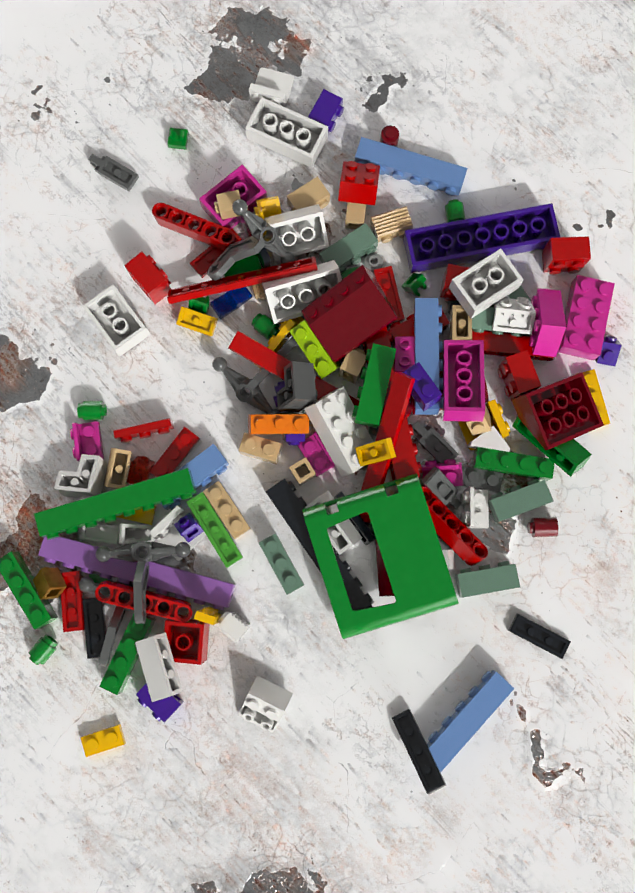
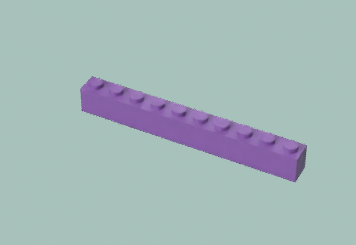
[38,536,236,610]

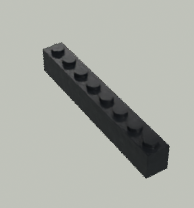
[265,478,374,610]

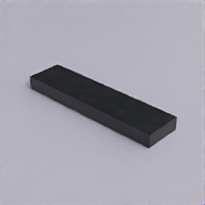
[392,709,446,795]

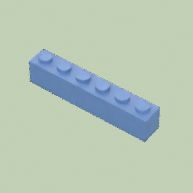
[355,137,468,196]
[414,298,443,415]
[427,670,515,772]

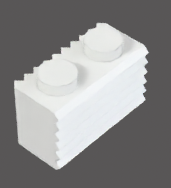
[217,611,250,643]

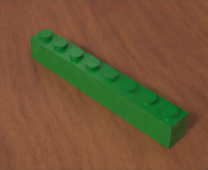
[34,468,197,540]

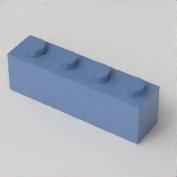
[161,444,229,510]

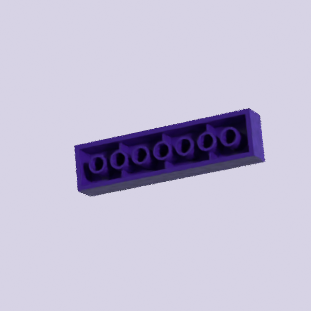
[403,203,560,274]

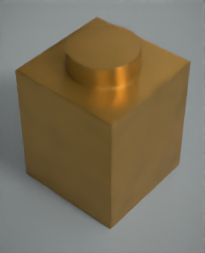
[33,567,67,600]

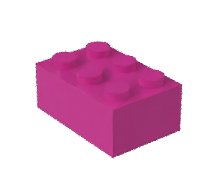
[199,164,267,229]
[529,288,566,357]

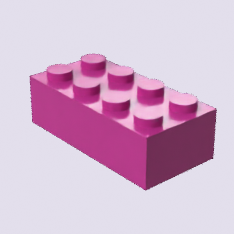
[558,275,615,361]
[442,340,485,422]

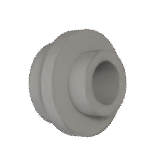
[364,253,383,272]

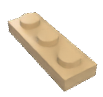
[203,481,251,540]

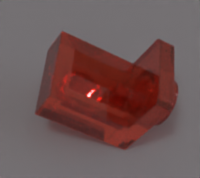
[126,456,155,484]

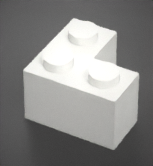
[54,454,108,499]

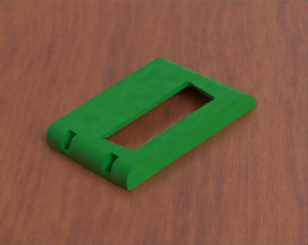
[302,473,459,639]

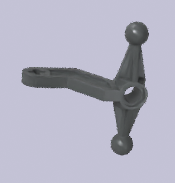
[207,199,295,281]
[212,337,297,414]
[95,541,191,624]
[79,577,170,667]

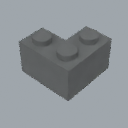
[277,361,317,413]

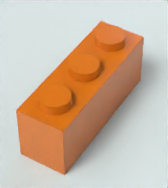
[248,414,309,434]

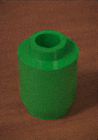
[445,199,466,223]
[251,313,280,340]
[77,401,107,420]
[28,634,58,665]

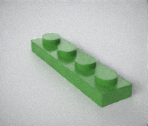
[186,492,244,568]

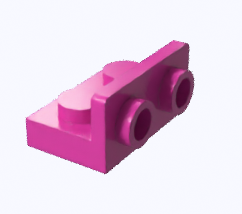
[395,337,415,372]
[70,421,104,462]
[297,431,335,477]
[421,459,464,487]

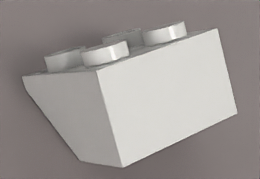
[238,675,293,733]

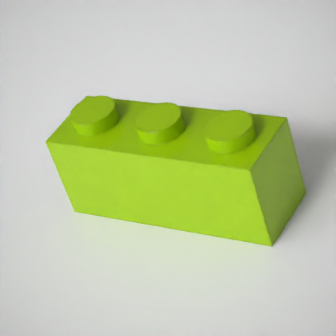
[289,320,341,379]

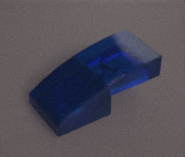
[210,287,253,320]

